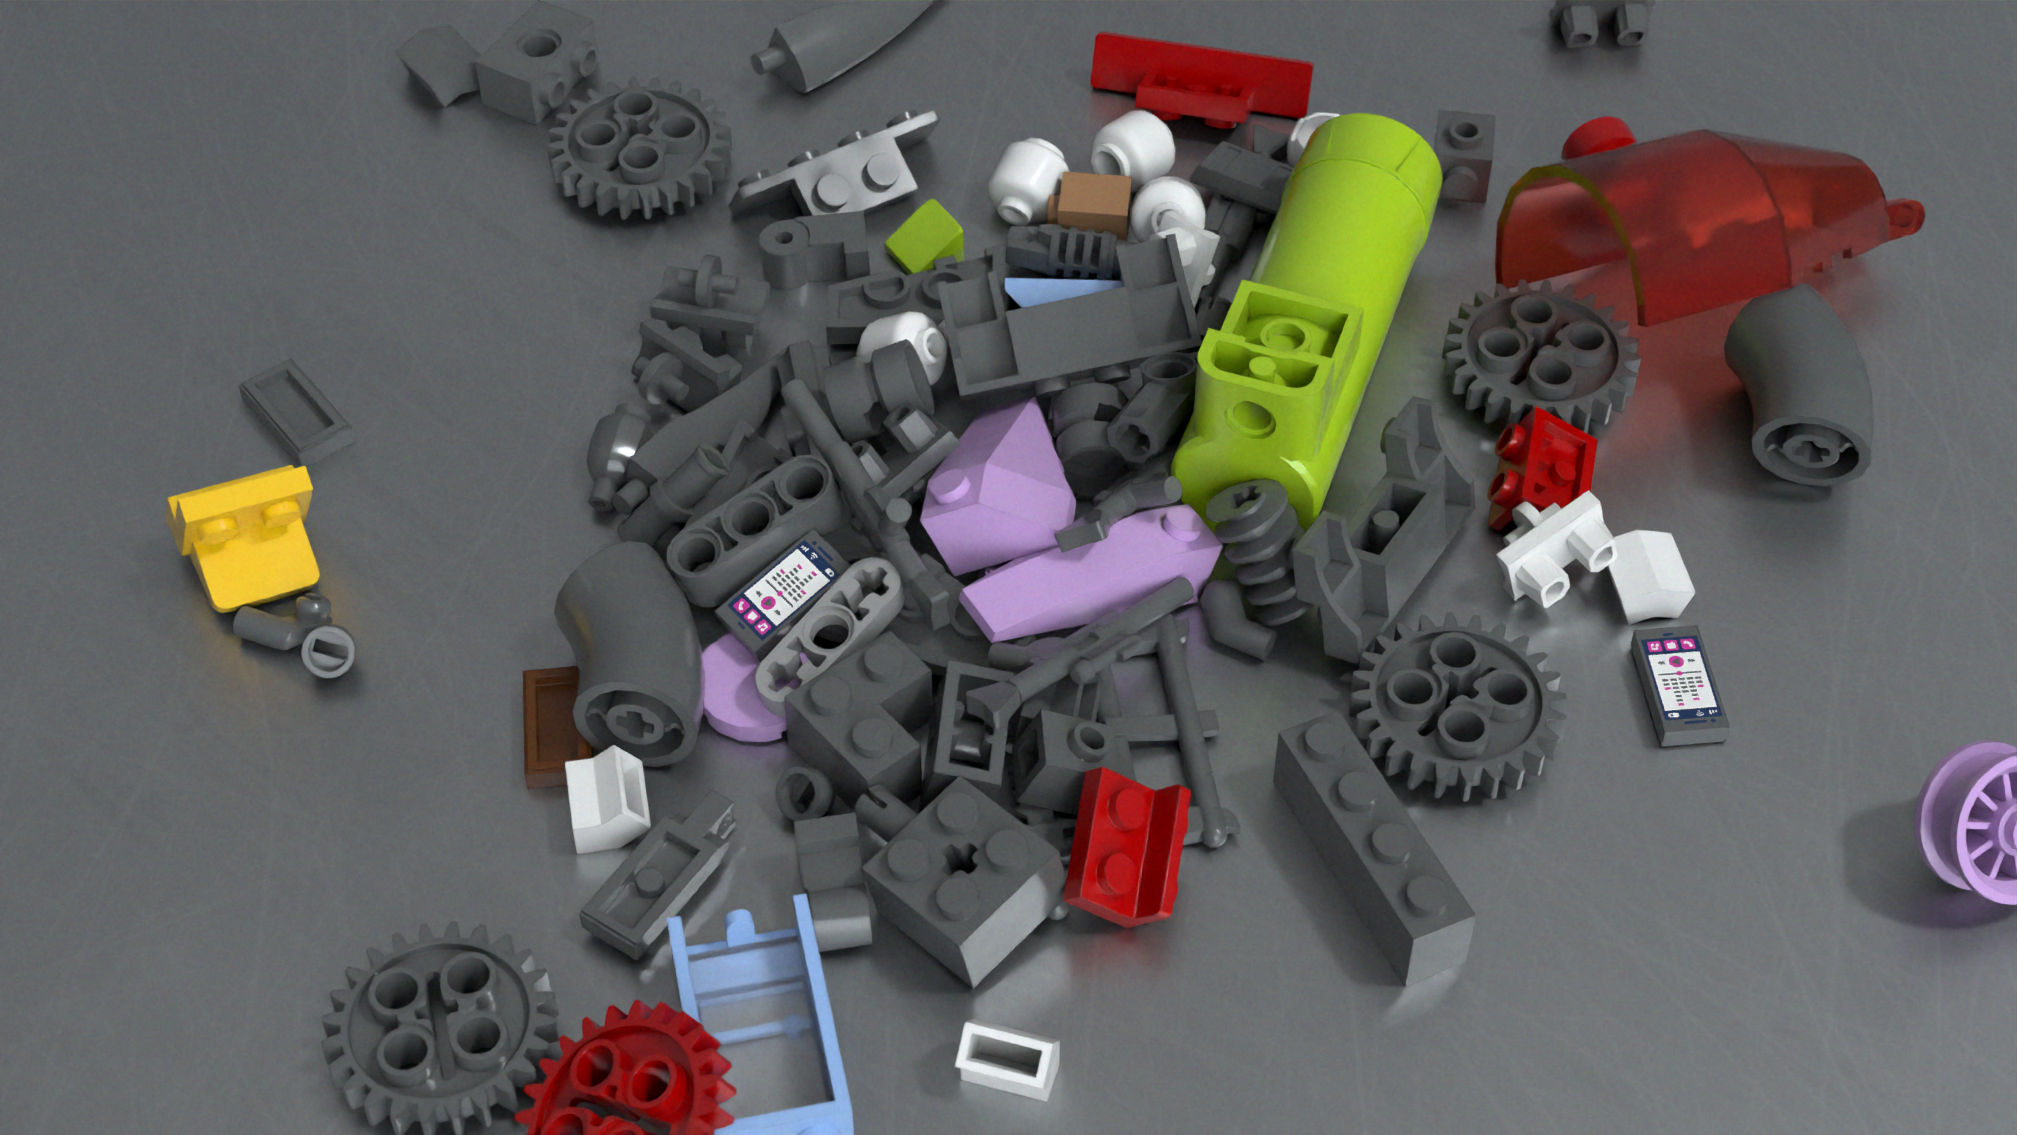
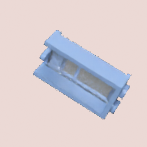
[666,893,854,1135]

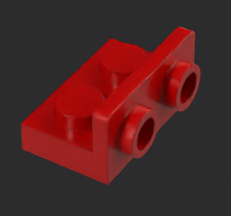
[1487,406,1598,531]
[1063,767,1191,928]

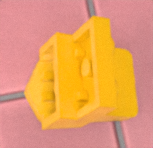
[165,465,320,613]

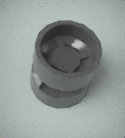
[823,339,935,444]
[1052,382,1135,500]

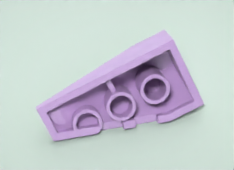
[920,395,1076,577]
[958,504,1223,643]

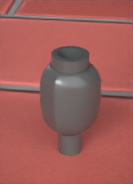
[587,403,653,512]

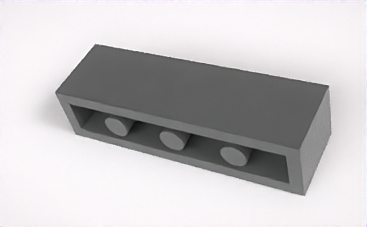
[1273,710,1476,987]

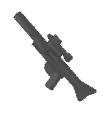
[1194,124,1290,313]
[781,379,950,631]
[1054,432,1184,553]
[965,577,1194,729]

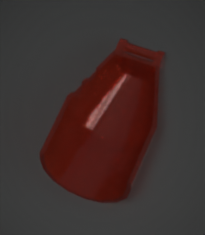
[1495,129,1925,327]

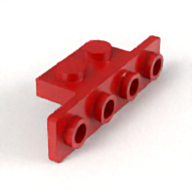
[1090,31,1314,128]

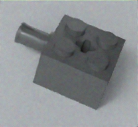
[854,776,1066,988]

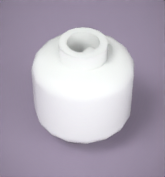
[1091,110,1175,193]
[987,138,1070,226]
[1131,176,1206,243]
[856,311,947,386]

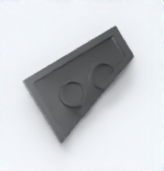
[826,244,1005,344]

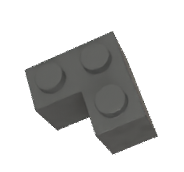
[784,631,932,812]

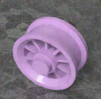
[1914,740,2017,905]

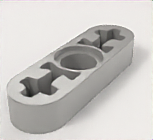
[755,557,905,718]

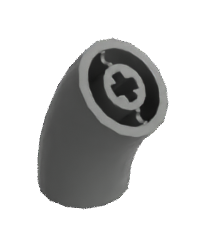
[1724,280,1874,487]
[554,541,705,767]

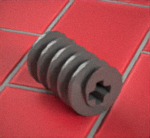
[1206,479,1314,626]

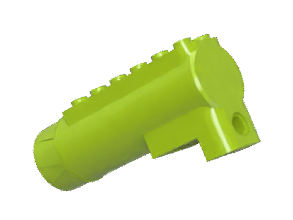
[1171,113,1442,536]

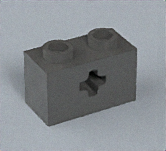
[918,660,1014,814]

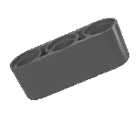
[667,455,844,607]

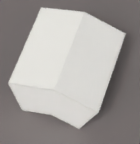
[1606,529,1696,625]
[565,745,651,855]
[955,1019,1060,1102]

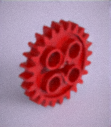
[514,1000,737,1135]

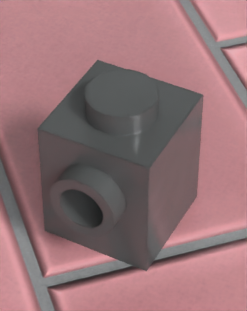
[1433,110,1496,203]
[1012,709,1122,816]

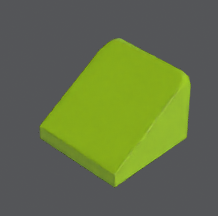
[884,198,964,274]

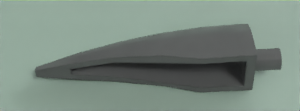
[751,0,935,93]
[612,347,788,515]

